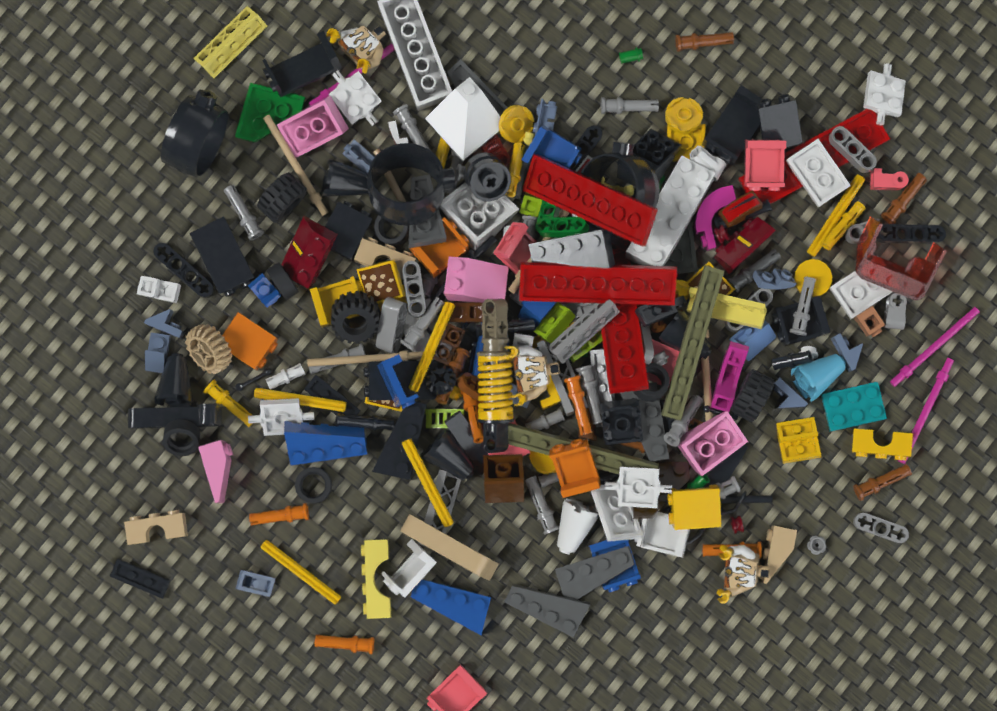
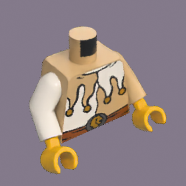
[326,26,386,73]
[505,346,560,406]
[716,545,770,604]

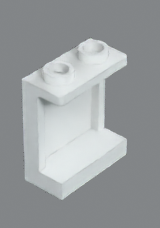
[634,512,690,558]
[381,539,437,597]

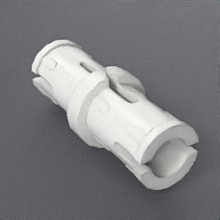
[265,363,305,390]

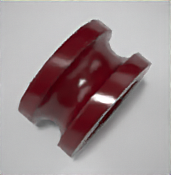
[714,225,731,244]
[730,515,744,534]

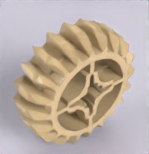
[185,323,232,374]

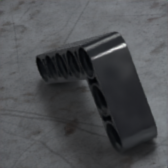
[128,404,222,428]

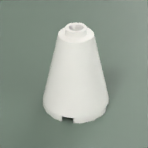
[557,498,599,555]

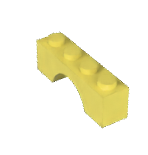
[361,539,391,619]

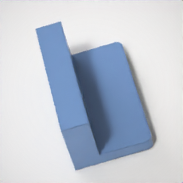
[729,320,776,361]

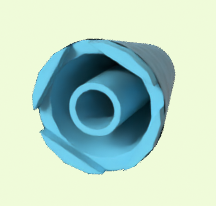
[791,354,846,402]

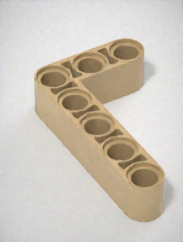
[400,514,499,581]

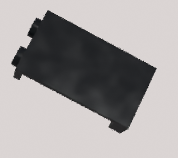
[262,31,342,98]
[701,85,762,165]
[190,216,256,297]
[363,361,438,402]

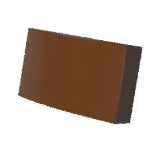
[433,323,465,366]

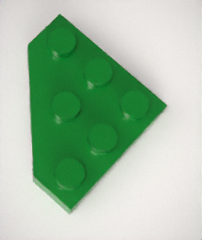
[235,83,306,143]

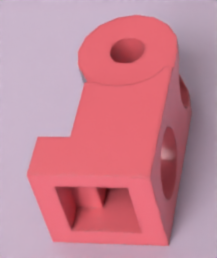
[870,168,909,190]

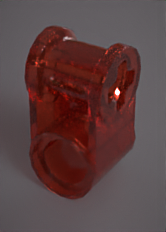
[481,134,511,169]

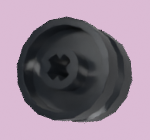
[463,152,511,202]

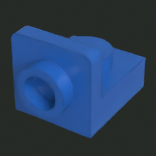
[248,273,281,308]

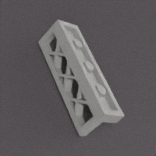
[547,299,620,364]
[537,340,589,416]
[590,349,622,427]
[418,470,461,547]

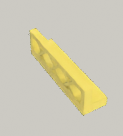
[193,6,267,78]
[687,287,767,329]

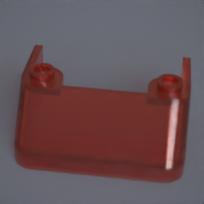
[855,216,947,300]

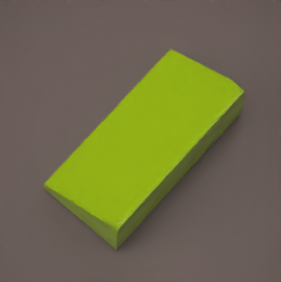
[534,302,575,344]

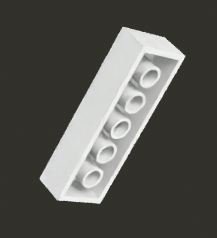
[377,0,452,111]
[625,156,716,266]

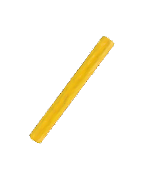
[807,174,865,257]
[409,301,455,392]
[254,388,347,412]
[402,439,454,527]
[261,540,341,604]

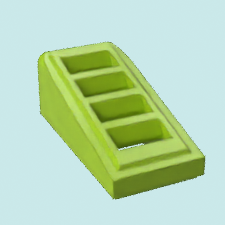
[426,409,464,429]

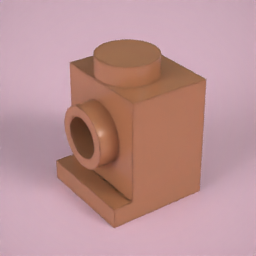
[853,306,885,337]

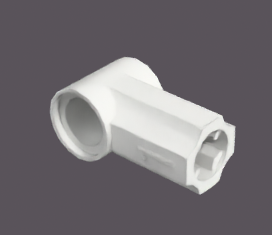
[690,146,727,181]

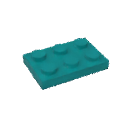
[821,382,887,432]

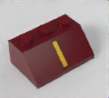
[281,216,338,289]
[714,217,776,274]

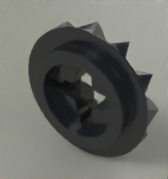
[426,365,456,395]

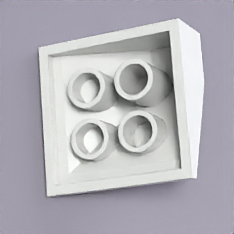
[425,77,500,161]
[440,182,519,251]

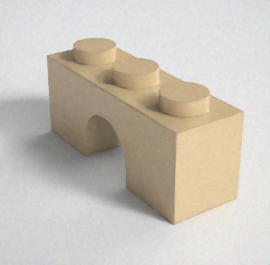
[354,237,417,280]
[124,510,188,545]

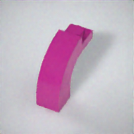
[694,185,736,252]
[711,341,749,413]

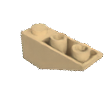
[759,526,797,584]

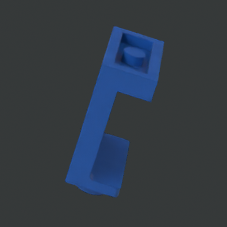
[521,125,583,169]
[377,354,419,409]
[589,540,641,592]

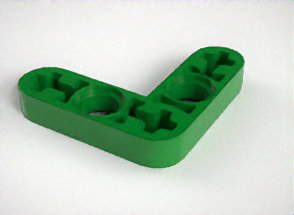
[536,200,589,237]

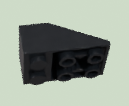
[617,129,682,187]

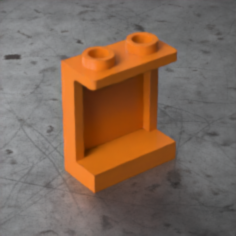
[409,217,470,278]
[222,312,278,371]
[549,439,601,498]

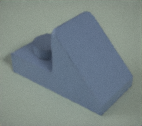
[144,309,185,339]
[145,333,171,373]
[831,334,863,372]
[773,378,808,409]
[235,570,275,597]

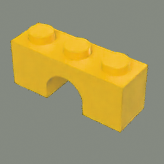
[852,429,913,461]

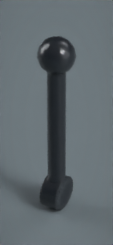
[466,341,477,373]
[235,368,272,391]
[703,405,738,421]

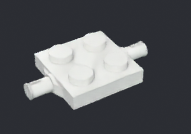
[863,64,906,125]
[328,70,382,126]
[248,398,315,436]
[605,467,672,508]

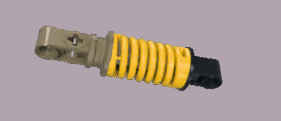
[477,298,514,453]

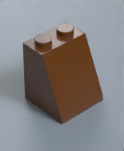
[483,454,524,503]

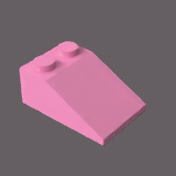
[277,95,349,158]
[444,257,509,303]
[678,411,748,476]
[198,440,233,504]

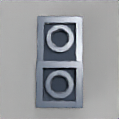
[752,268,797,290]

